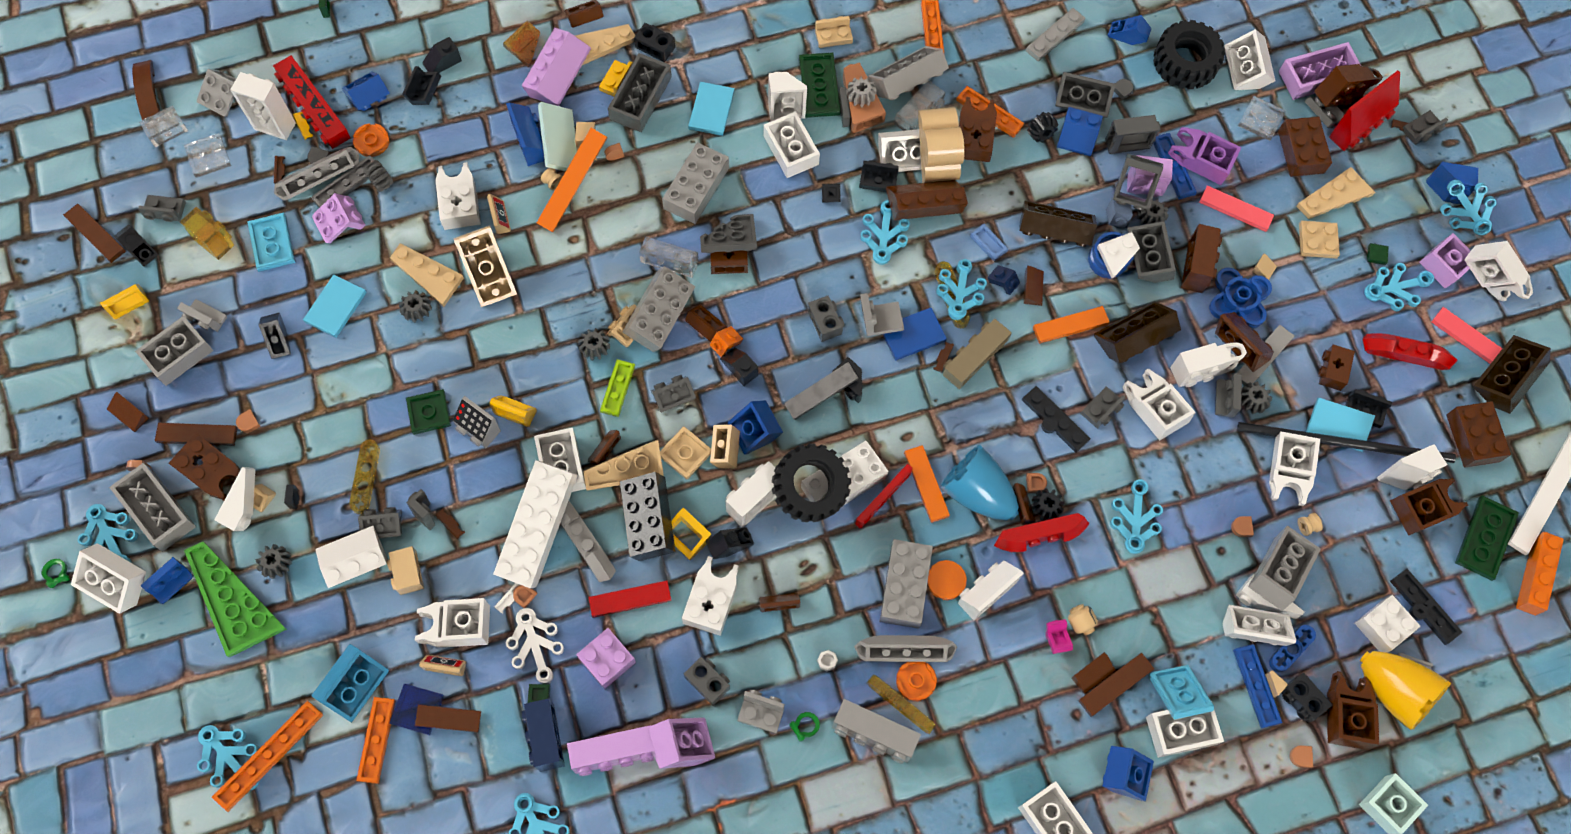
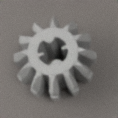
[846,76,877,108]

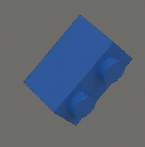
[342,71,390,111]
[1057,107,1103,157]
[1426,162,1478,204]
[727,400,783,455]
[1102,746,1154,802]

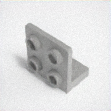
[197,69,236,117]
[860,293,904,336]
[737,690,785,734]

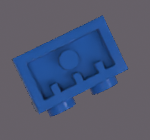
[140,557,194,604]

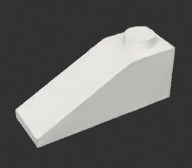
[214,467,255,531]
[1236,574,1305,619]

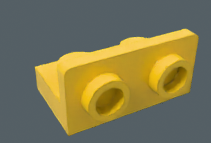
[599,60,633,96]

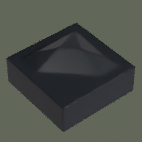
[822,184,841,203]
[284,485,300,509]

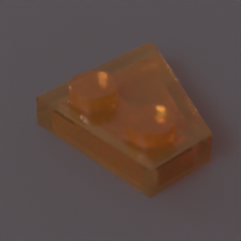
[503,21,540,68]

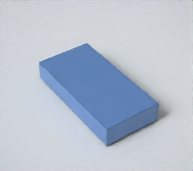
[970,224,1008,262]

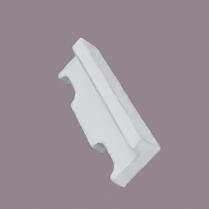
[495,583,520,614]

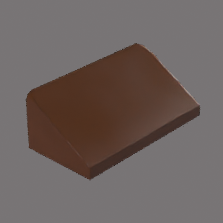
[564,0,604,28]
[1023,266,1044,306]
[685,304,727,342]
[107,392,149,432]
[588,430,621,466]
[1012,483,1036,525]
[759,593,801,612]
[1072,652,1115,694]

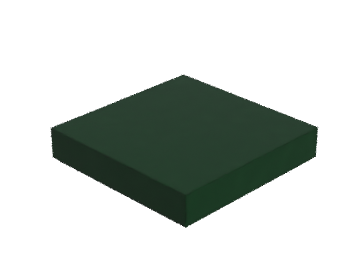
[406,389,451,435]

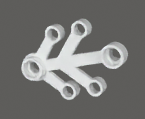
[506,608,564,684]

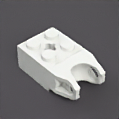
[436,162,481,230]
[1464,241,1533,301]
[1170,343,1247,387]
[1123,369,1196,441]
[1269,432,1320,506]
[682,556,739,636]
[415,598,490,648]

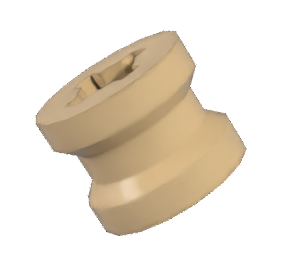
[541,168,563,191]
[1298,513,1323,536]

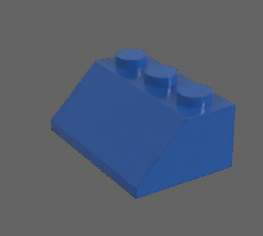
[506,102,545,166]

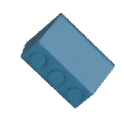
[311,644,389,723]

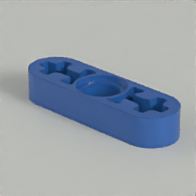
[1269,625,1316,672]

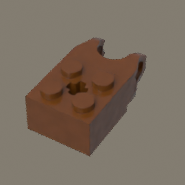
[1314,64,1383,107]
[959,97,997,162]
[168,433,240,501]
[1390,477,1469,536]
[1327,671,1379,750]

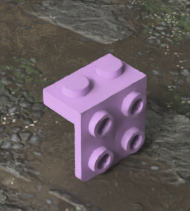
[312,193,365,243]

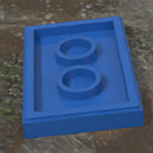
[883,308,947,361]

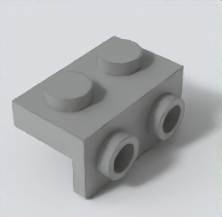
[177,299,227,332]

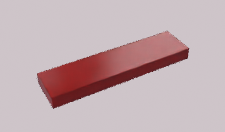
[855,463,913,528]
[588,581,671,618]

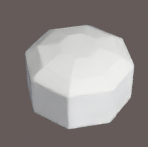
[817,650,838,672]

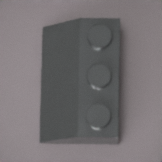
[1055,72,1116,118]
[1127,221,1176,283]

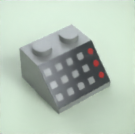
[453,396,501,448]

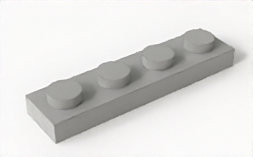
[1026,8,1085,62]

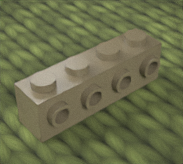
[943,319,1012,390]

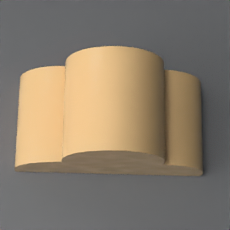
[918,107,964,183]
[454,226,517,307]

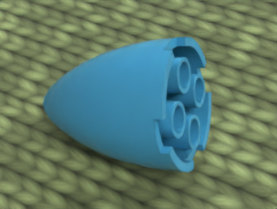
[941,445,1019,521]

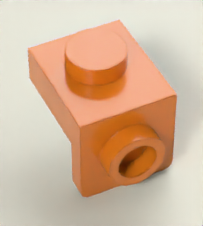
[710,326,743,357]

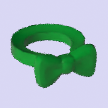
[41,559,70,588]
[789,712,820,742]

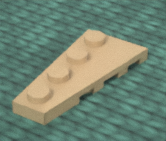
[575,24,635,65]
[1297,167,1376,219]
[390,243,464,307]
[583,439,664,491]

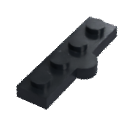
[1022,386,1091,453]
[1390,569,1463,645]

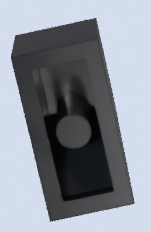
[422,37,462,73]
[258,312,291,359]
[720,347,758,386]

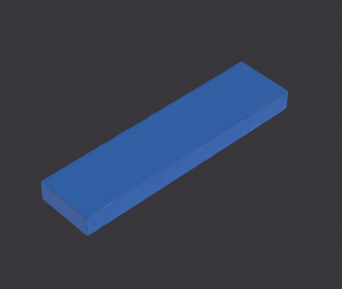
[1153,133,1197,200]
[1233,644,1283,729]

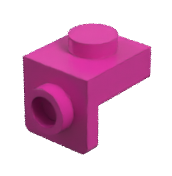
[1046,619,1073,654]

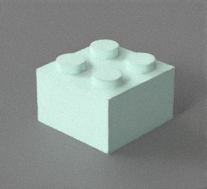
[1359,773,1428,834]

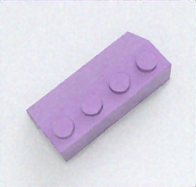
[522,28,591,106]

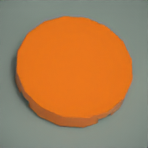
[353,123,390,157]
[927,560,967,600]
[896,662,937,701]

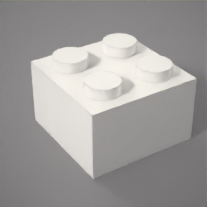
[1354,595,1421,653]

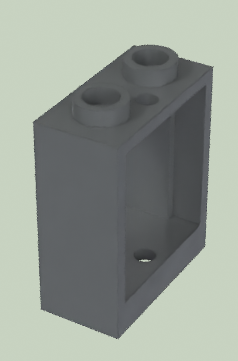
[1105,115,1160,154]
[1113,153,1163,210]

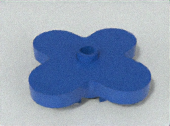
[1209,267,1272,328]

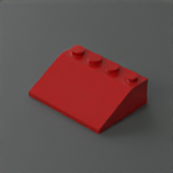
[1329,70,1400,151]

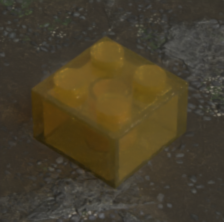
[180,207,234,260]

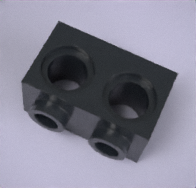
[634,23,676,63]
[1281,672,1332,723]

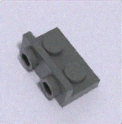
[1304,96,1345,128]
[1403,110,1448,145]
[138,195,186,222]
[1215,373,1242,418]
[651,375,696,413]
[1080,386,1126,429]
[406,489,435,530]
[358,507,402,538]

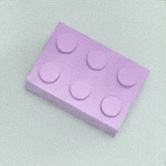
[649,718,715,769]

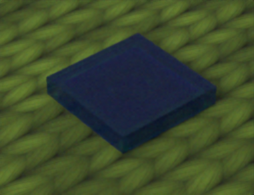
[389,684,444,736]

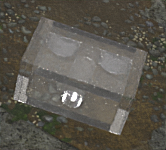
[139,106,188,147]

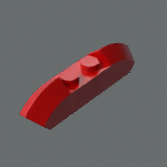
[1363,333,1458,370]
[994,513,1089,552]

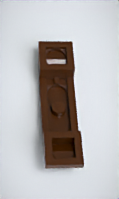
[132,60,162,124]

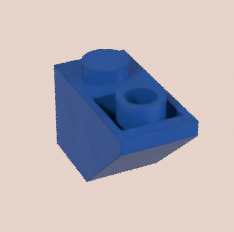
[1108,15,1152,45]

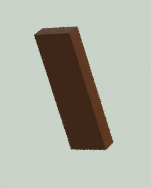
[415,705,481,733]

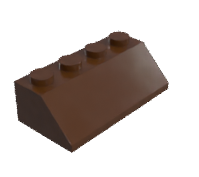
[886,180,968,220]

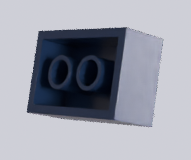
[521,698,565,772]

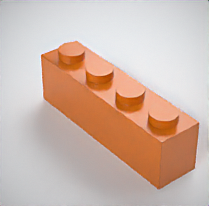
[1516,531,1564,616]

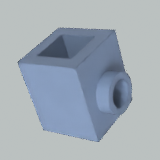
[1106,197,1133,228]

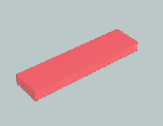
[1199,185,1274,232]
[1431,307,1502,364]

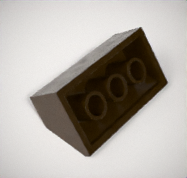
[1019,200,1097,247]
[1094,301,1181,364]
[1474,335,1551,414]

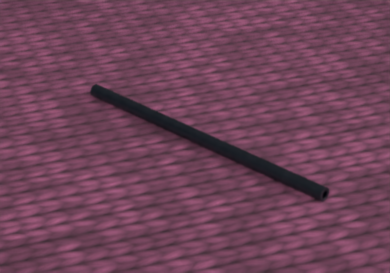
[1237,422,1456,463]

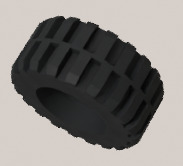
[1153,20,1225,89]
[771,444,851,523]

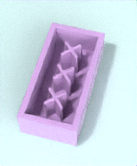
[1279,42,1361,100]
[567,725,656,776]

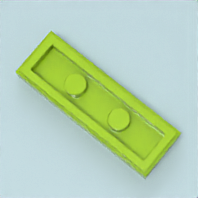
[600,359,635,417]

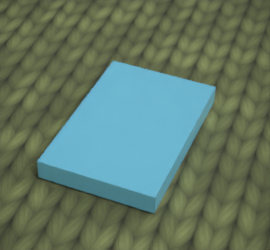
[688,82,735,136]
[247,212,296,272]
[303,274,367,338]
[1306,398,1375,452]
[1149,665,1214,720]

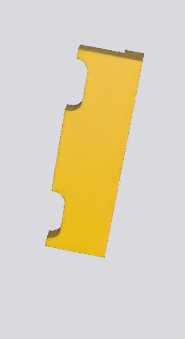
[293,112,313,140]

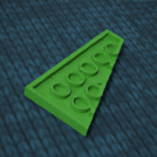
[184,542,287,657]

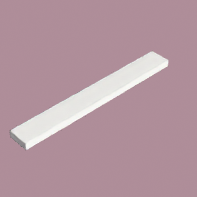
[1508,431,1571,555]

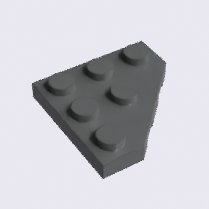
[700,214,757,253]

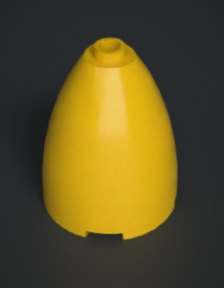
[1360,651,1451,730]

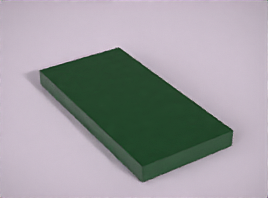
[799,52,841,118]
[1455,495,1519,581]

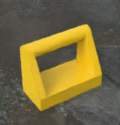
[100,284,149,320]
[490,395,537,427]
[671,508,712,560]

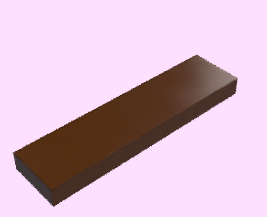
[63,203,126,263]
[155,423,238,446]
[1078,653,1155,717]

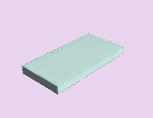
[538,102,577,171]

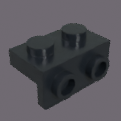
[403,66,441,105]
[859,160,899,192]
[1346,389,1392,428]

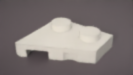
[1097,232,1140,278]

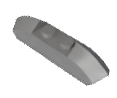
[274,147,359,200]
[560,501,616,582]
[854,635,957,662]

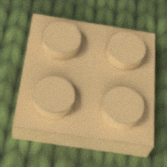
[1299,220,1340,259]
[660,426,711,480]

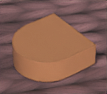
[604,143,625,161]
[236,409,261,433]
[126,460,152,471]
[1026,473,1047,493]
[1231,516,1254,537]
[513,585,538,608]
[1290,745,1313,768]

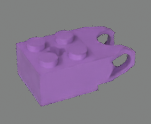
[1168,127,1242,185]

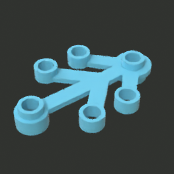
[1440,180,1497,235]
[860,200,910,265]
[936,259,987,320]
[1364,263,1434,312]
[1110,479,1163,554]
[78,504,138,563]
[197,725,259,790]
[508,793,570,834]

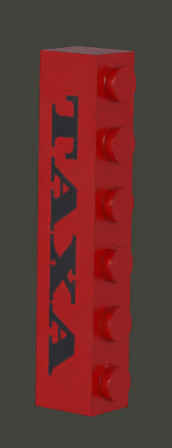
[273,55,351,149]

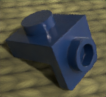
[987,265,1020,295]

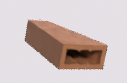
[843,62,886,134]

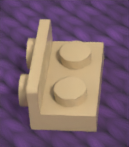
[815,16,853,48]
[607,304,637,348]

